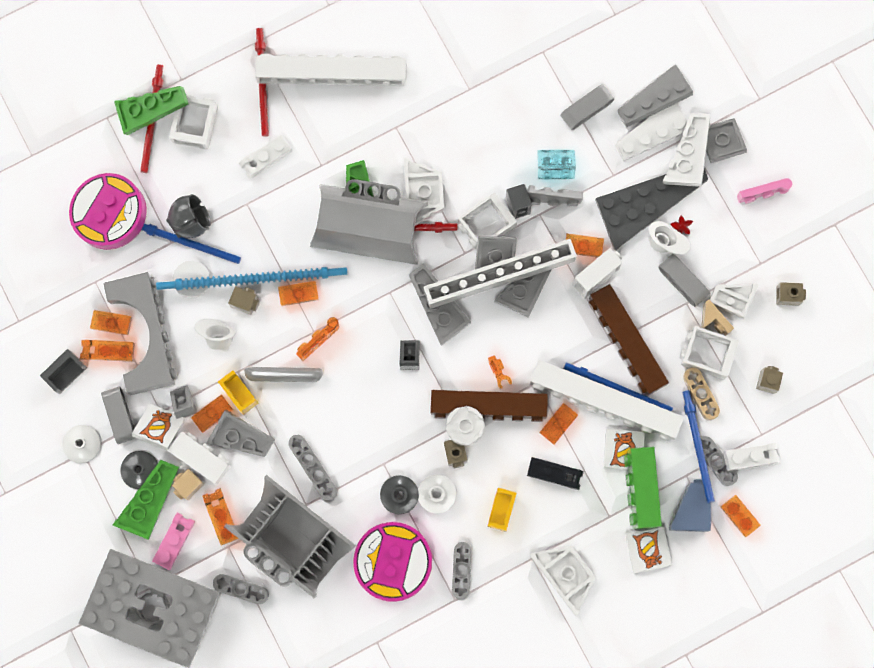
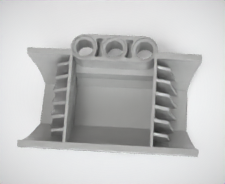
[310,180,428,265]
[224,474,356,599]

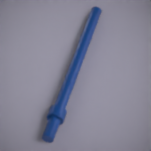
[142,224,241,264]
[563,362,673,412]
[682,390,715,503]

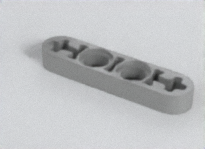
[288,435,338,501]

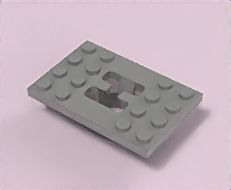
[78,549,221,668]

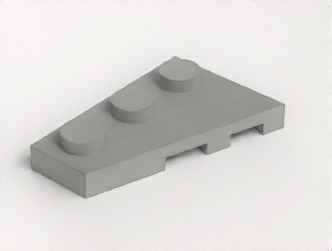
[527,185,583,206]
[206,410,276,457]

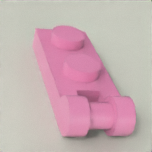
[737,178,793,204]
[152,512,195,570]

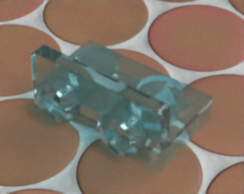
[537,150,576,180]

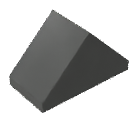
[399,340,420,370]

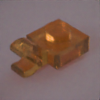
[487,355,512,390]

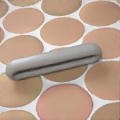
[244,367,323,382]

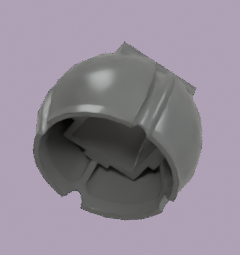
[166,194,211,238]

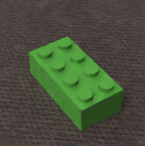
[624,447,662,530]

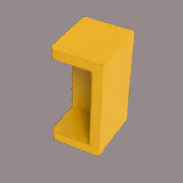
[218,370,259,415]
[487,488,517,532]

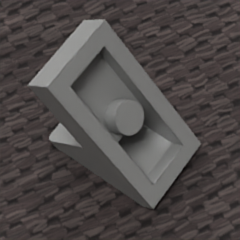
[170,385,197,419]

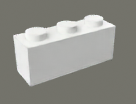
[168,432,231,486]

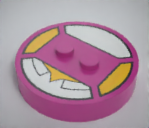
[69,173,147,250]
[353,522,432,602]

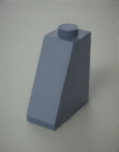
[669,479,711,532]

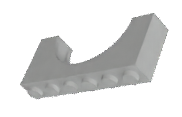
[103,272,177,396]

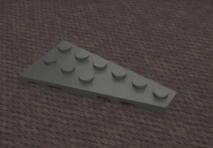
[595,169,708,250]

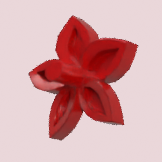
[670,215,693,234]

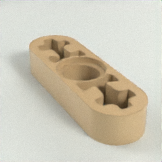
[683,368,720,420]

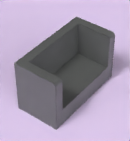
[505,184,532,219]
[39,349,88,394]

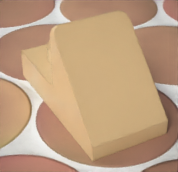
[701,299,734,336]

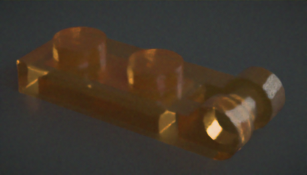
[296,317,340,362]
[80,340,135,362]
[202,488,239,546]

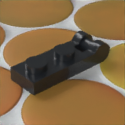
[527,457,584,490]

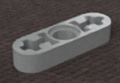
[701,436,738,486]
[452,542,471,600]
[213,574,269,604]

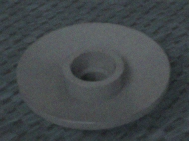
[120,451,158,489]
[380,475,419,515]

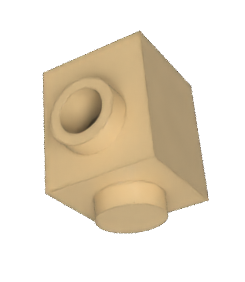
[172,469,205,500]

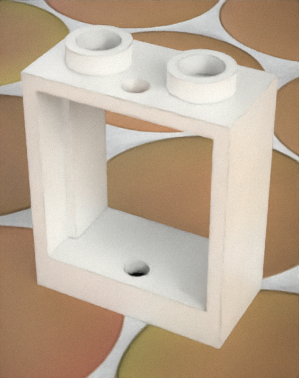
[169,94,218,150]
[457,192,517,249]
[572,248,623,299]
[679,326,739,380]

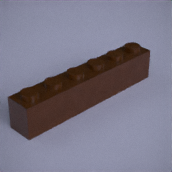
[588,284,669,397]
[430,390,548,422]

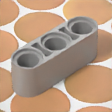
[560,84,615,130]
[658,254,710,307]
[101,386,136,445]

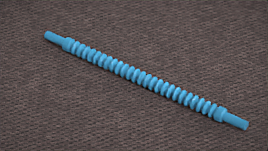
[156,267,348,291]

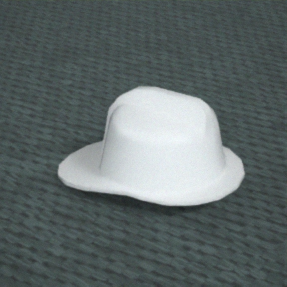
[648,221,690,255]
[194,319,236,352]

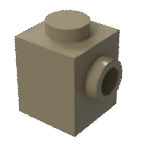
[776,282,806,306]
[228,286,260,315]
[756,366,784,394]
[443,440,468,468]

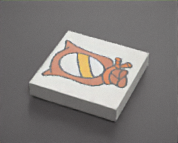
[132,403,185,451]
[603,428,645,470]
[625,527,673,574]

